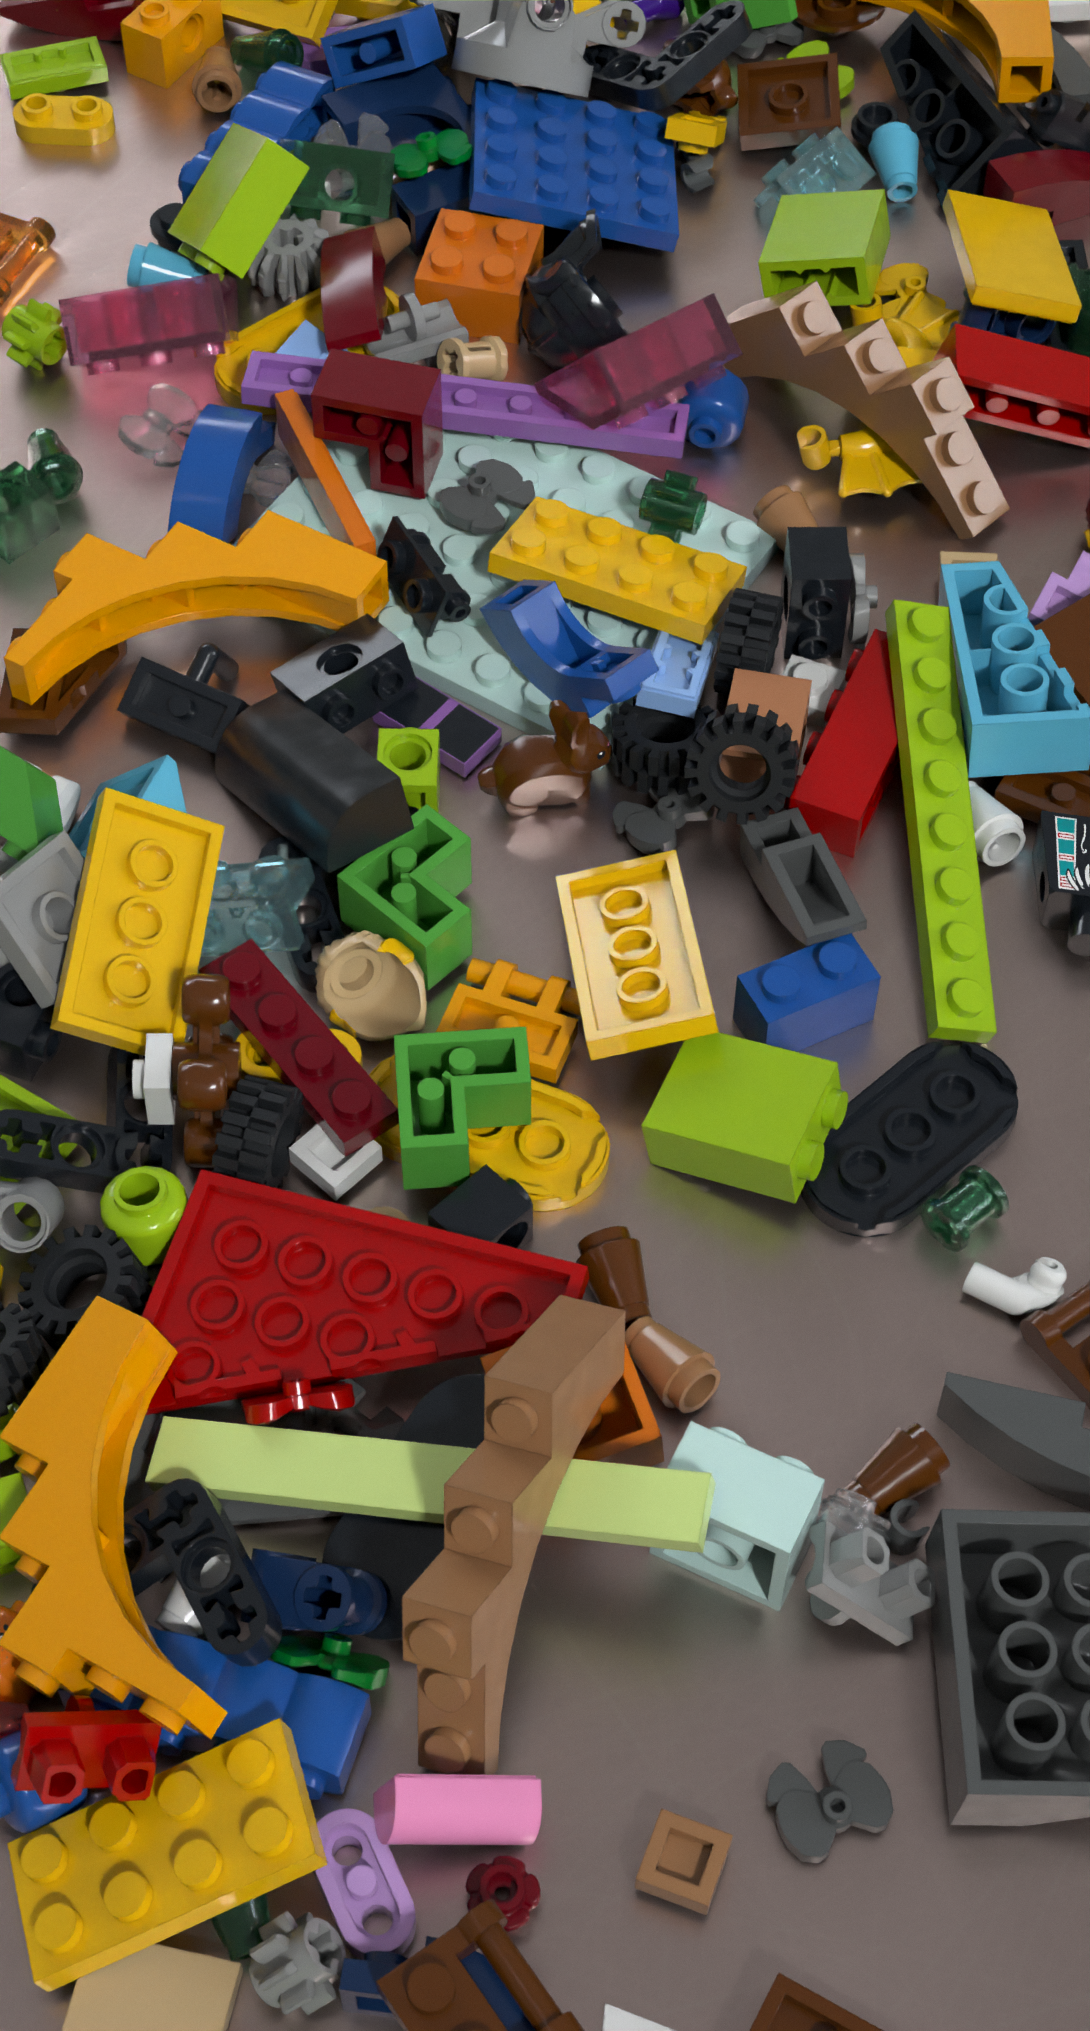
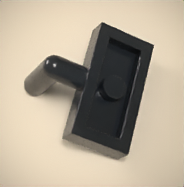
[117,642,250,755]

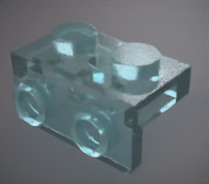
[753,126,876,208]
[200,855,315,957]

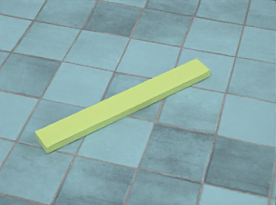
[145,1416,716,1553]

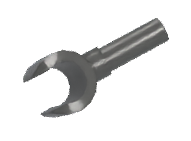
[676,141,714,193]
[872,1499,930,1555]

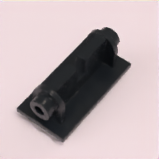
[1016,89,1090,152]
[376,516,471,637]

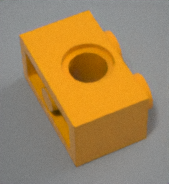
[120,0,224,89]

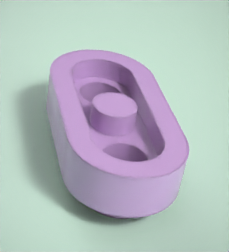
[313,1808,416,1960]

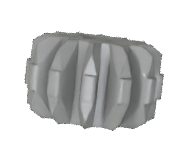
[247,213,329,302]

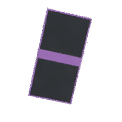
[373,676,502,778]

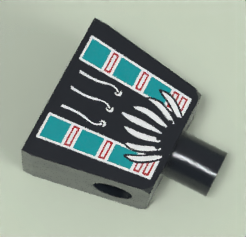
[1032,811,1090,956]

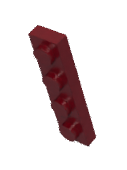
[198,938,399,1157]

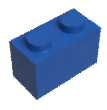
[320,3,448,89]
[733,933,881,1052]

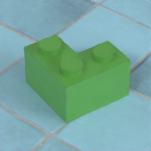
[337,804,472,991]
[394,1027,531,1190]

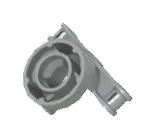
[409,0,646,97]

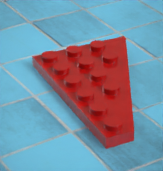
[142,1169,589,1415]

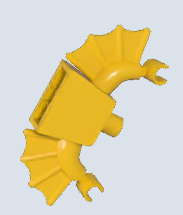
[797,291,966,498]

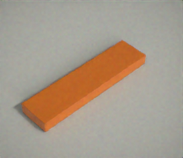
[275,389,376,556]

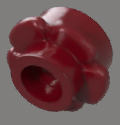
[465,1856,541,1932]

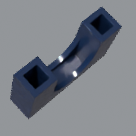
[321,61,512,257]

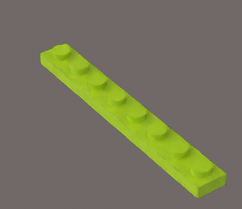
[885,599,997,1044]

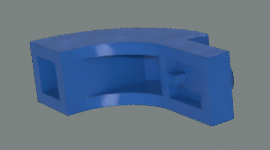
[168,404,276,543]
[479,579,659,718]

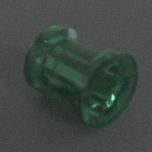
[920,1165,1009,1252]

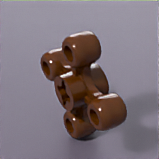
[172,974,242,1168]

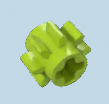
[2,298,69,371]

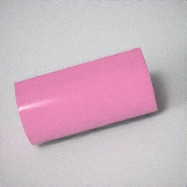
[373,1774,542,1845]

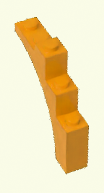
[858,0,1054,103]
[3,510,389,705]
[0,1295,228,1739]

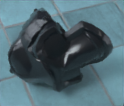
[519,208,636,370]

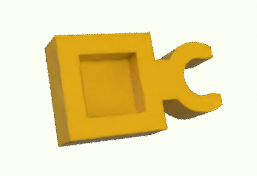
[665,111,727,154]

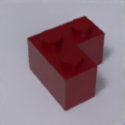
[311,348,443,499]

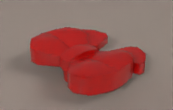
[241,1377,355,1425]

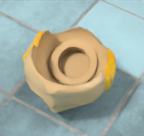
[315,930,427,1042]

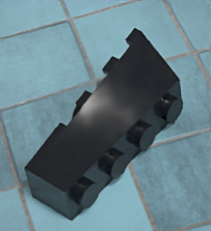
[880,10,1043,209]

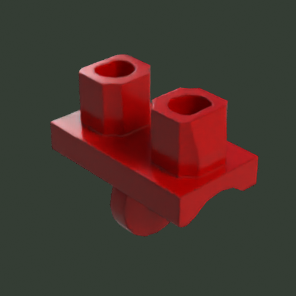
[11,1695,162,1804]

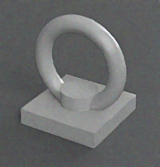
[0,830,85,1009]

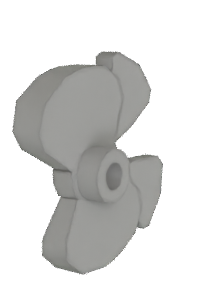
[847,553,878,650]

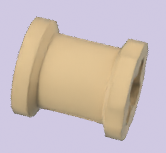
[437,336,508,381]

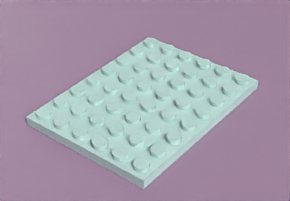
[233,429,780,770]

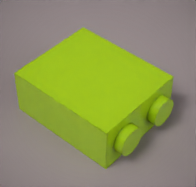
[168,122,310,279]
[758,189,891,306]
[641,1032,848,1204]

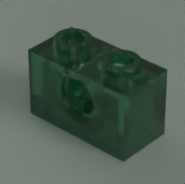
[280,139,395,226]

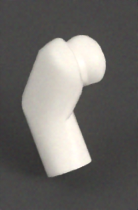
[962,1257,1067,1316]

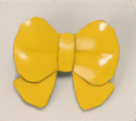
[874,263,946,319]

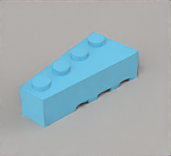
[938,561,1090,778]

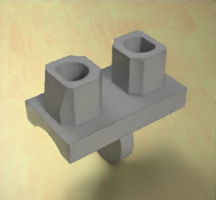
[362,292,469,368]
[805,1520,936,1646]

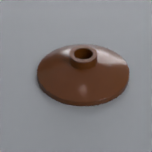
[794,0,886,35]

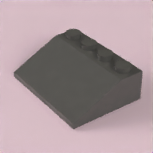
[925,1509,1090,1826]

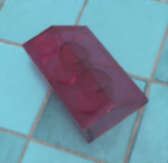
[58,273,239,376]
[534,293,743,430]

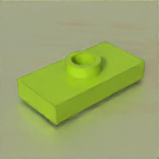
[0,36,109,100]

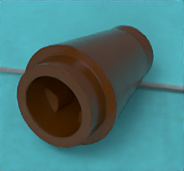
[576,1226,652,1331]
[843,1422,950,1523]

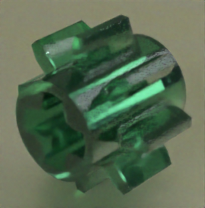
[639,469,708,543]

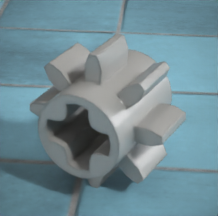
[249,1911,346,2015]

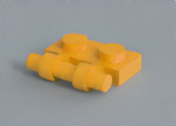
[436,957,581,1084]

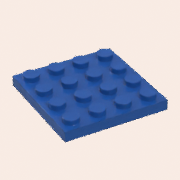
[469,77,679,253]

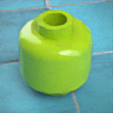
[100,1166,188,1266]

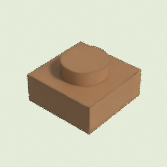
[635,1808,733,1916]

